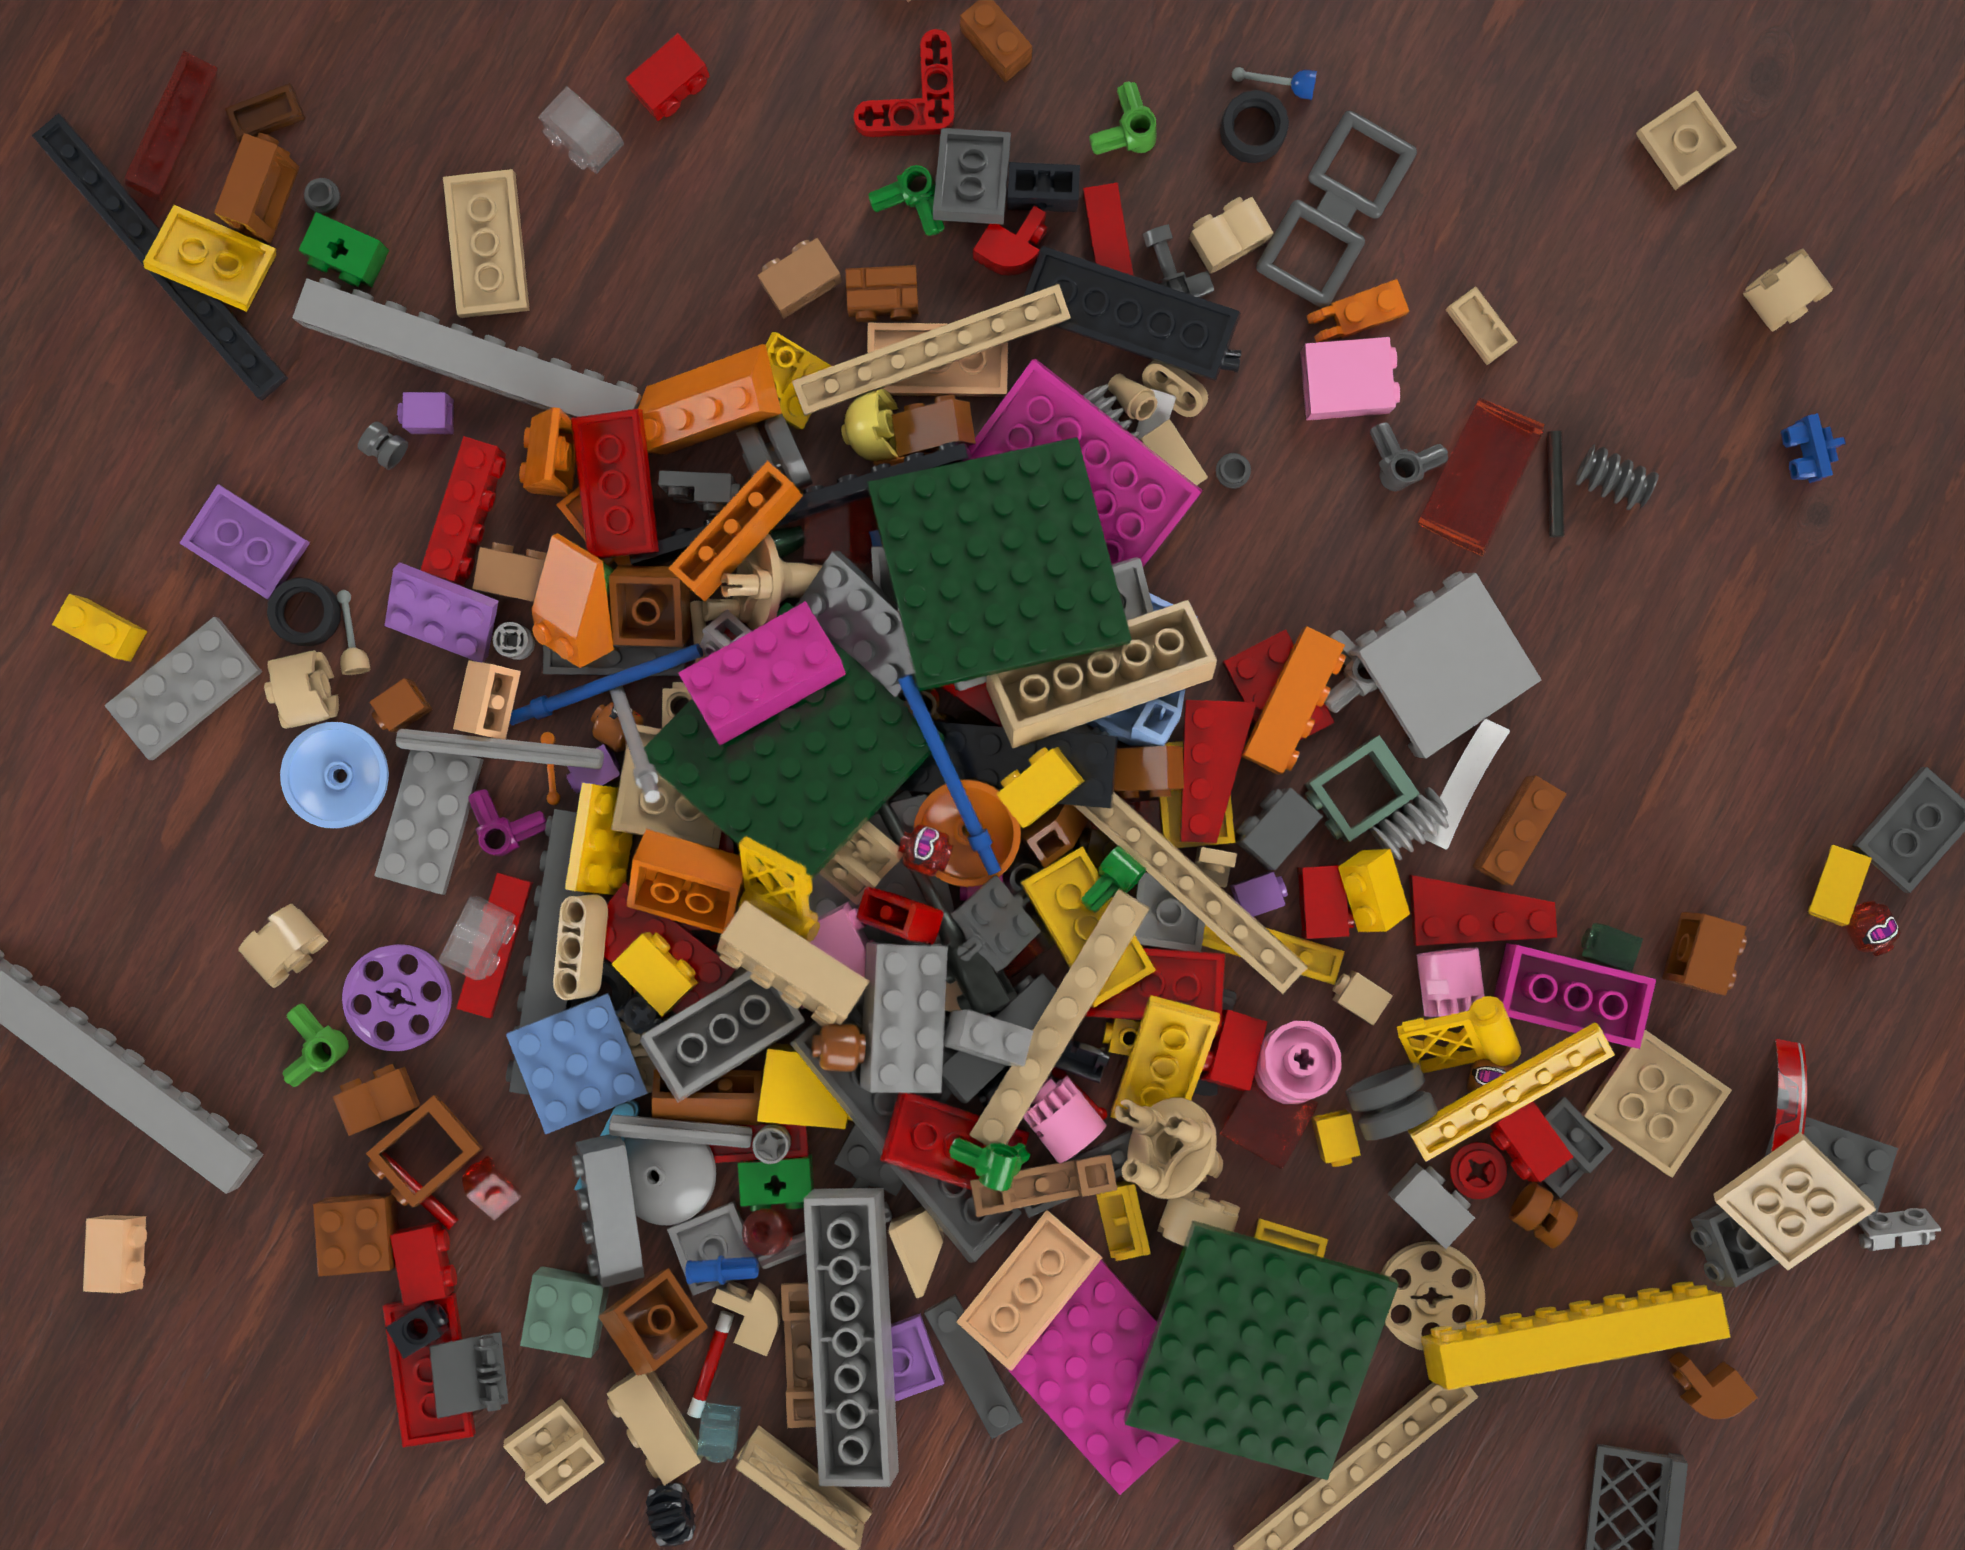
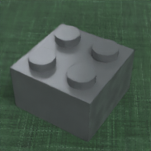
[1235,787,1323,870]

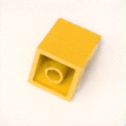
[757,1043,853,1129]

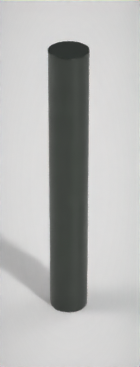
[1547,431,1564,537]

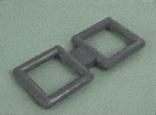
[1256,110,1417,308]

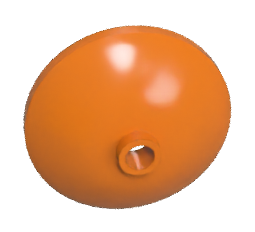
[913,779,1021,887]

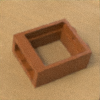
[214,133,300,245]
[366,1095,484,1207]

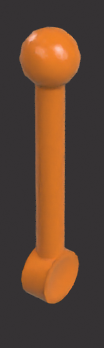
[540,732,560,805]

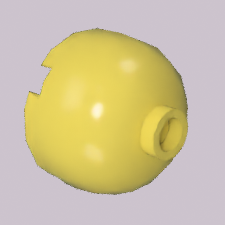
[841,389,898,461]

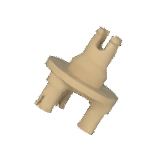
[702,533,822,630]
[1115,1098,1223,1199]

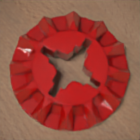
[1449,1142,1507,1199]

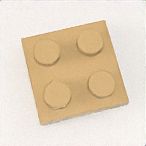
[1636,91,1737,190]

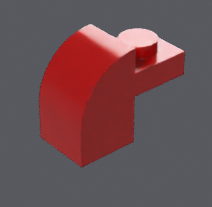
[973,206,1048,275]

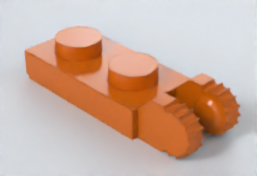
[1306,279,1410,343]

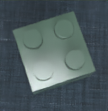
[520,1266,610,1358]

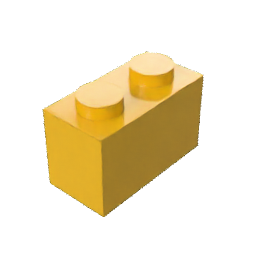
[52,594,147,662]
[996,747,1084,828]
[1338,849,1410,932]
[612,932,698,1016]

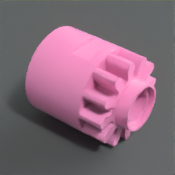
[1417,948,1485,1017]
[1023,1076,1107,1164]

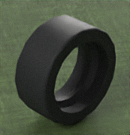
[1220,90,1289,163]
[267,578,341,646]

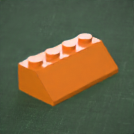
[638,344,782,455]

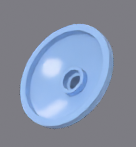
[280,722,389,828]

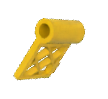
[738,836,820,942]
[1397,996,1521,1073]

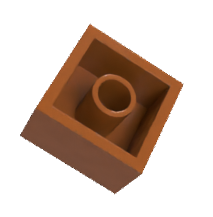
[609,565,691,647]
[1662,912,1747,996]
[313,1192,399,1276]
[598,1268,708,1376]

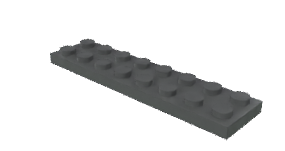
[790,1007,1022,1263]

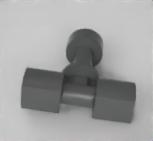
[1142,224,1214,297]

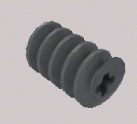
[1575,444,1659,510]

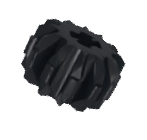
[646,1482,696,1547]

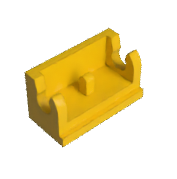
[1807,845,1872,926]
[1096,1180,1151,1261]

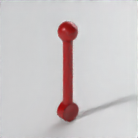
[1051,1067,1107,1120]

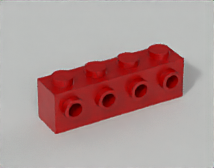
[420,436,506,586]

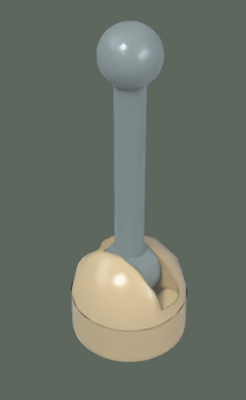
[337,590,371,675]

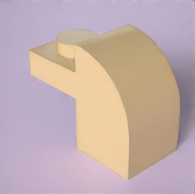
[712,1281,781,1357]

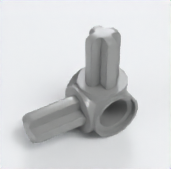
[1324,630,1378,713]

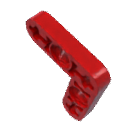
[853,29,955,137]

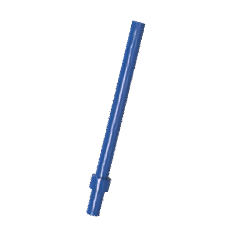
[509,643,703,725]
[898,674,1001,875]

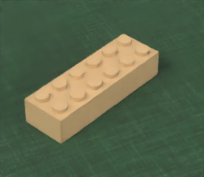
[986,600,1217,748]

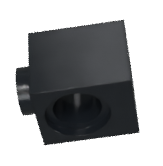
[385,1300,450,1359]

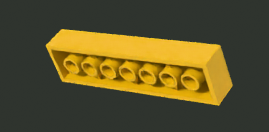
[1421,1282,1730,1390]

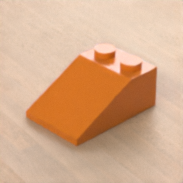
[519,407,576,497]
[532,533,614,668]

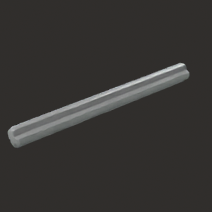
[396,729,604,769]

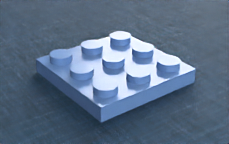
[506,993,648,1134]

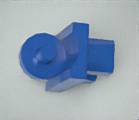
[1781,413,1846,483]

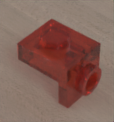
[462,1156,521,1220]

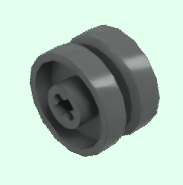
[736,414,813,490]
[1345,1062,1438,1141]

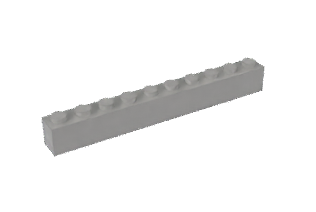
[292,278,642,419]
[0,950,264,1194]

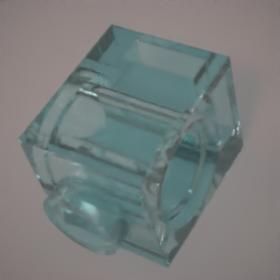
[697,1403,741,1462]

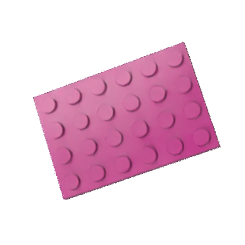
[968,359,1203,567]
[1007,1237,1180,1495]

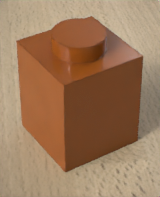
[370,678,433,733]

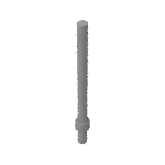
[609,686,660,803]

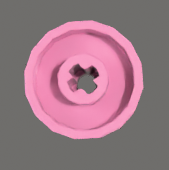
[1254,1021,1341,1104]

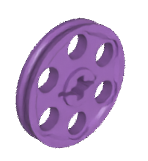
[342,944,452,1051]

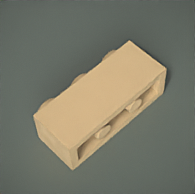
[607,1371,705,1485]

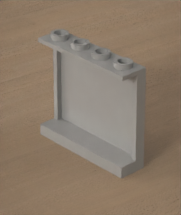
[1349,571,1542,759]

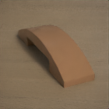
[970,1154,1117,1217]
[781,1282,816,1428]

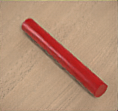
[382,1152,459,1230]

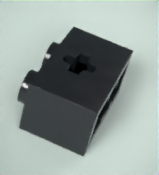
[1007,162,1080,212]

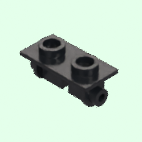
[1054,1038,1110,1083]

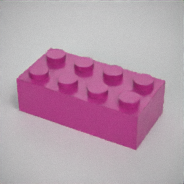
[678,601,846,745]
[1494,943,1656,1049]

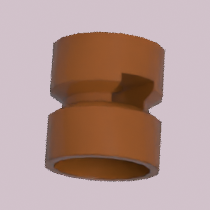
[1509,1182,1578,1249]

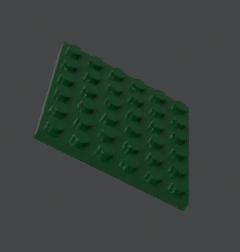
[867,437,1132,691]
[644,602,944,881]
[1123,1220,1399,1480]

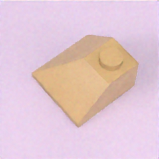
[888,1206,944,1299]

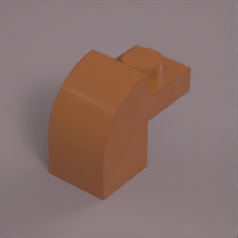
[1668,1352,1758,1419]

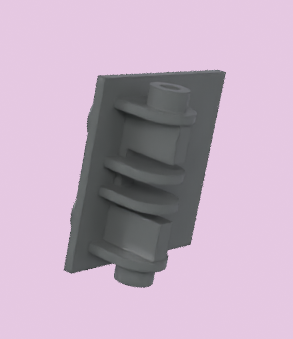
[429,1332,508,1419]

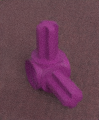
[468,789,547,856]

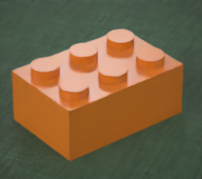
[627,829,745,934]

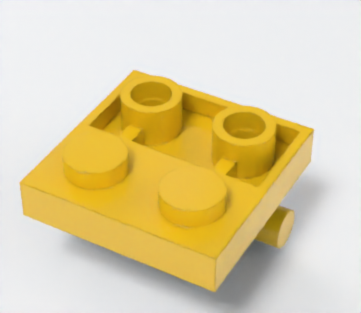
[766,332,832,430]

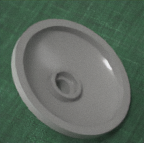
[624,1137,716,1225]

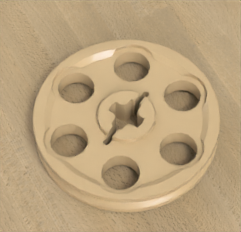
[1380,1241,1485,1350]

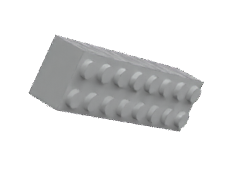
[804,1188,899,1487]

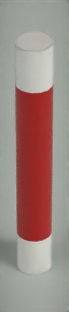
[687,1311,734,1418]

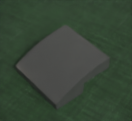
[1541,1097,1614,1198]

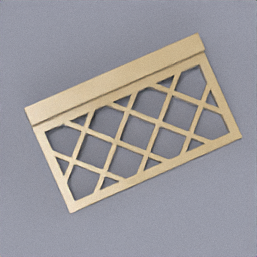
[736,1425,873,1550]

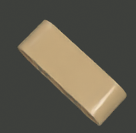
[553,895,608,1000]

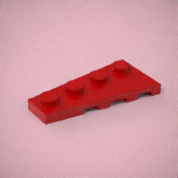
[1180,700,1257,843]
[1409,875,1557,946]

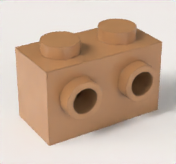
[758,238,842,319]
[472,542,547,602]

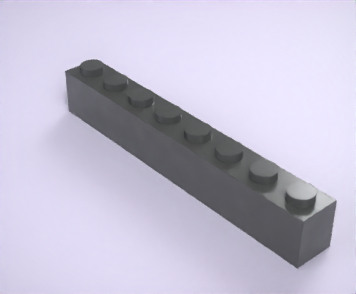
[506,809,590,1095]

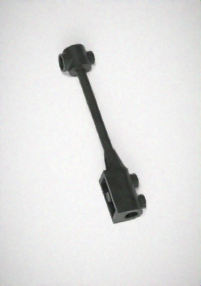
[877,800,1018,1015]

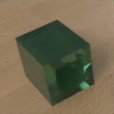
[1581,923,1643,972]

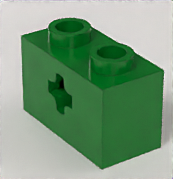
[299,212,389,288]
[738,1153,814,1211]

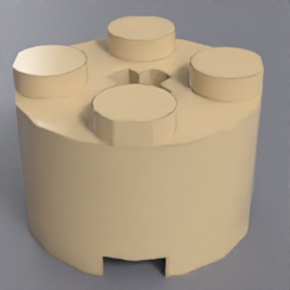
[1743,249,1833,331]
[264,650,339,729]
[238,904,328,988]
[1157,1188,1240,1246]

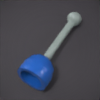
[1232,67,1317,100]

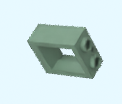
[1304,735,1420,842]

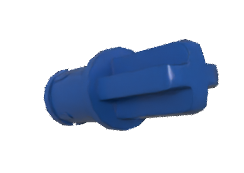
[686,1255,759,1285]

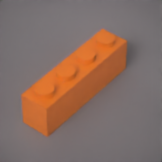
[668,461,803,602]
[1241,626,1346,775]

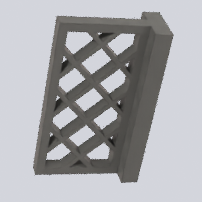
[1585,1444,1688,1550]

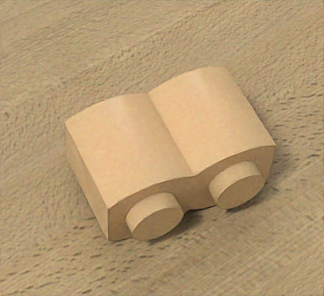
[1189,197,1273,274]

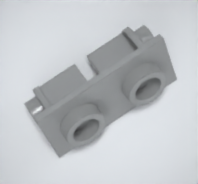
[1858,1208,1941,1251]

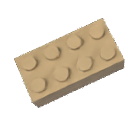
[716,901,870,1026]

